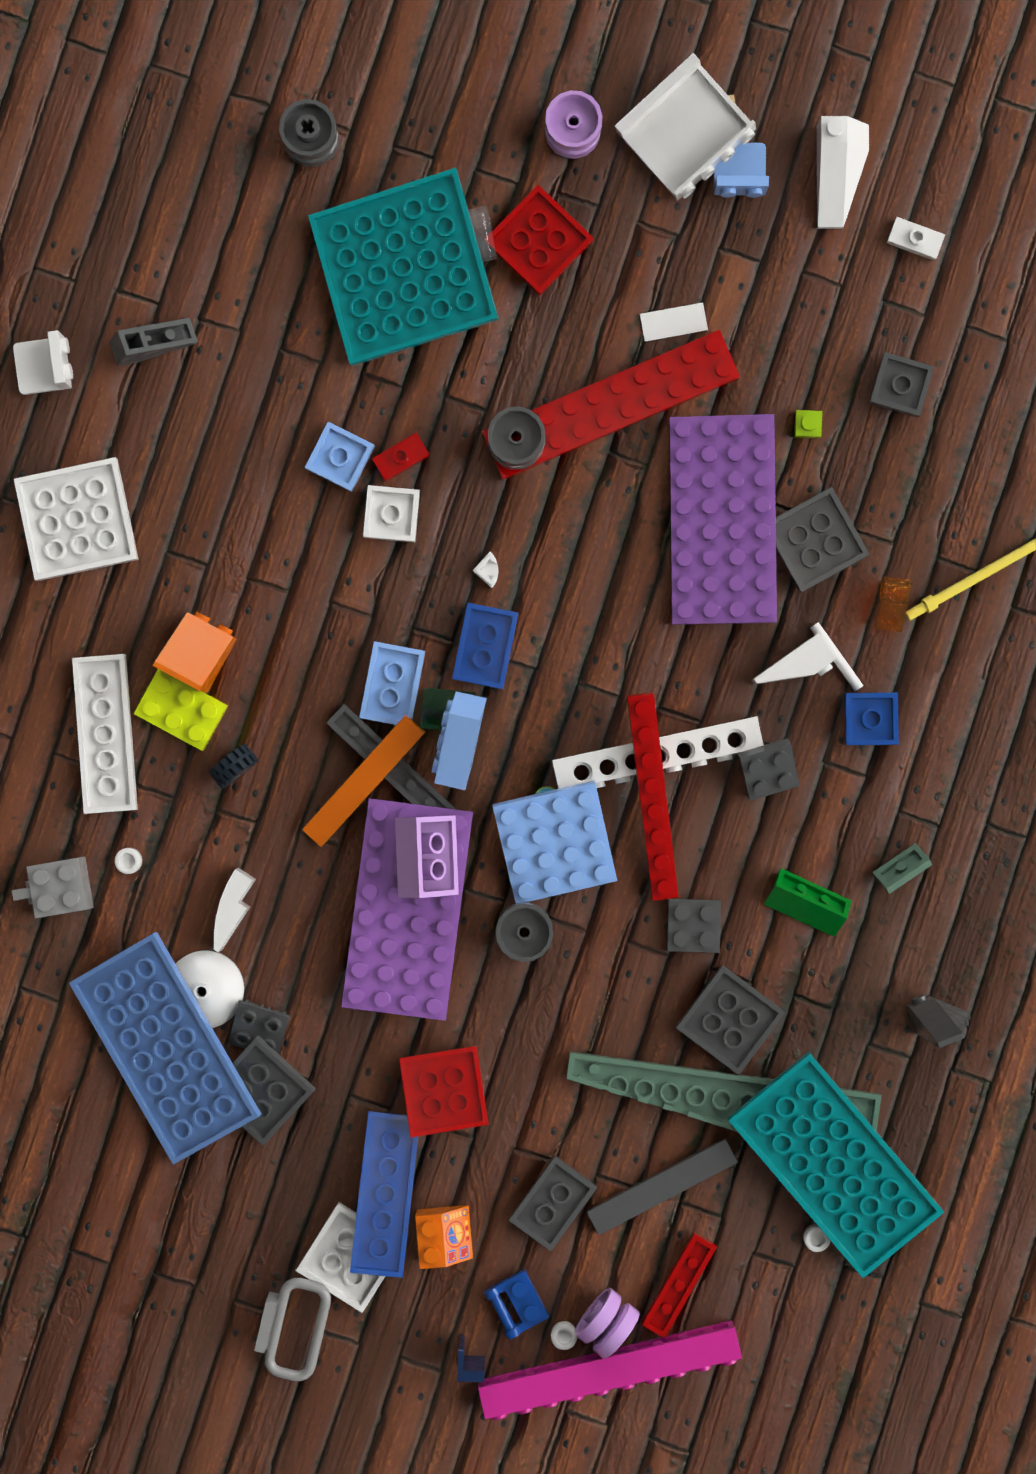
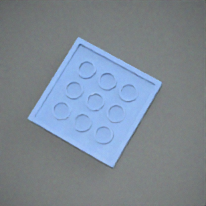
[492,781,617,903]

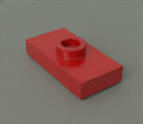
[372,432,430,482]

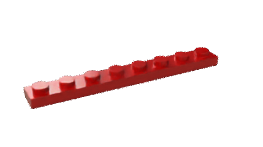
[627,692,679,901]

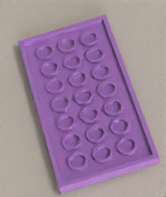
[670,414,777,625]
[341,798,473,1021]

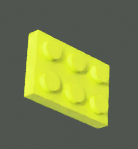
[134,669,228,751]

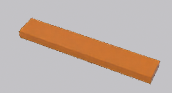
[302,715,426,847]

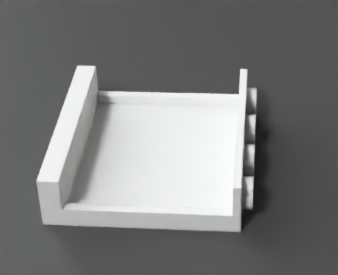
[615,53,756,201]

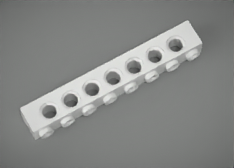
[552,716,763,789]

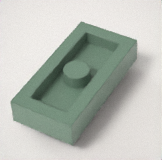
[873,843,932,894]

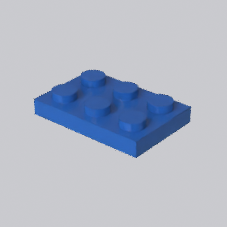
[452,602,519,690]

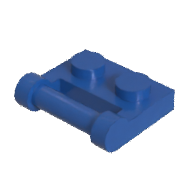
[483,1269,549,1340]

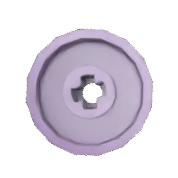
[545,90,602,159]
[574,1288,640,1359]

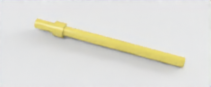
[904,538,1036,621]

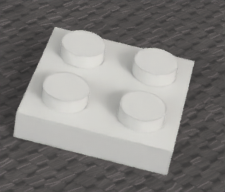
[363,485,420,543]

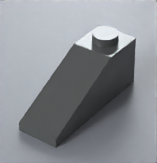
[109,318,198,366]

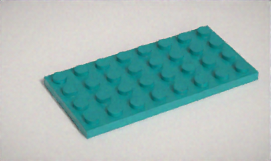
[728,1051,944,1278]

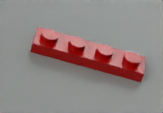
[641,1232,717,1338]

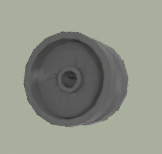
[279,99,339,167]
[488,406,545,470]
[496,902,554,962]

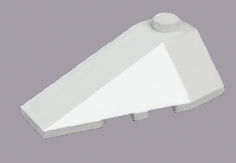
[817,116,869,229]

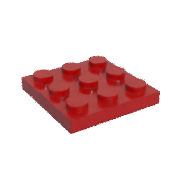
[484,185,594,296]
[399,1046,489,1138]

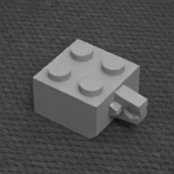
[12,857,94,918]

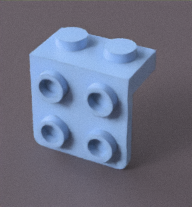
[714,143,769,198]

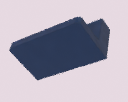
[457,1335,485,1382]

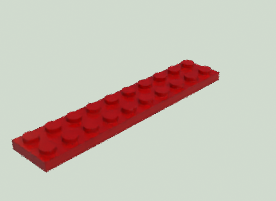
[482,330,740,480]

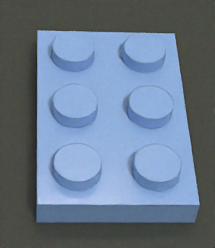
[359,641,426,725]

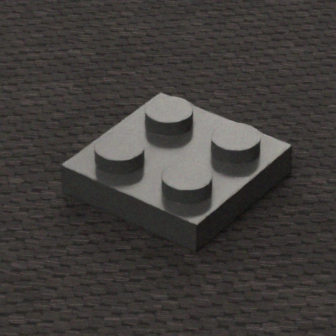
[869,352,934,418]
[738,738,800,801]
[667,899,721,953]

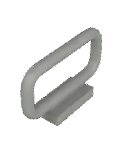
[254,1278,331,1381]

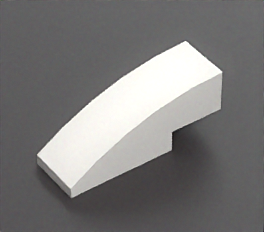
[214,868,256,952]

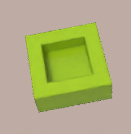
[794,410,822,439]

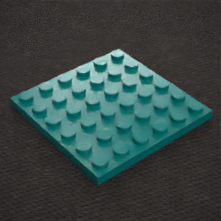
[308,167,499,366]

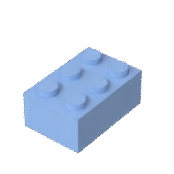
[432,691,487,790]

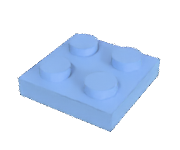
[305,422,375,492]

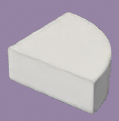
[473,552,499,588]

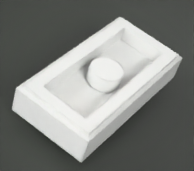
[887,217,945,261]

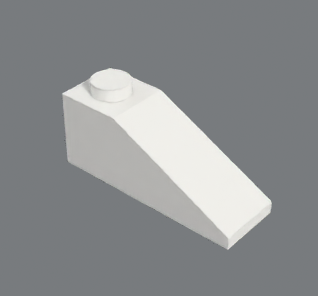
[751,634,836,684]

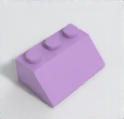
[395,815,459,898]

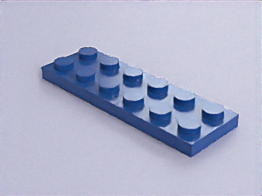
[350,1111,418,1278]

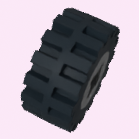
[209,744,258,789]

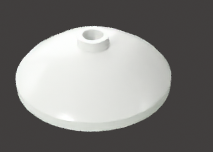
[176,950,244,1028]

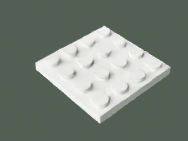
[14,457,139,581]

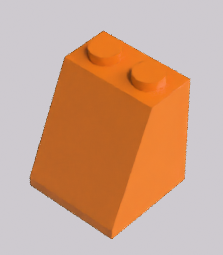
[153,611,237,693]

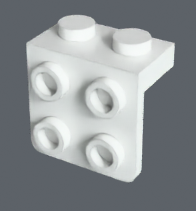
[13,330,73,395]

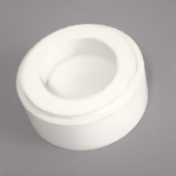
[115,848,142,874]
[803,1224,830,1252]
[551,1321,577,1350]

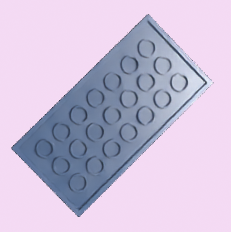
[69,932,261,1164]

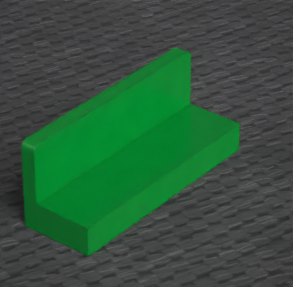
[764,868,852,937]

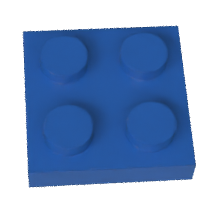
[844,693,899,745]

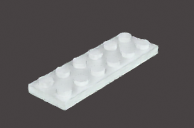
[72,654,138,814]

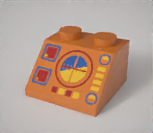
[415,1205,473,1269]

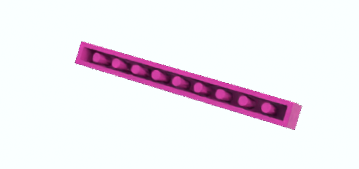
[478,1320,742,1420]

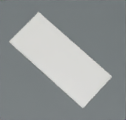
[640,303,708,342]

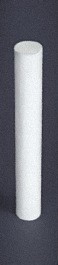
[810,622,864,691]

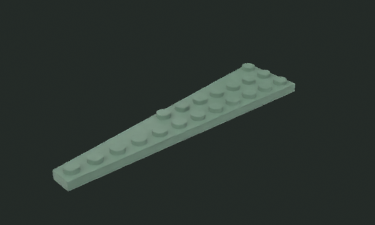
[566,1051,882,1132]

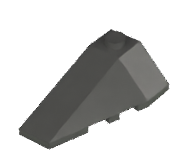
[905,994,971,1048]

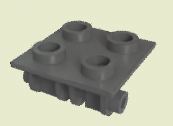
[228,1000,291,1054]

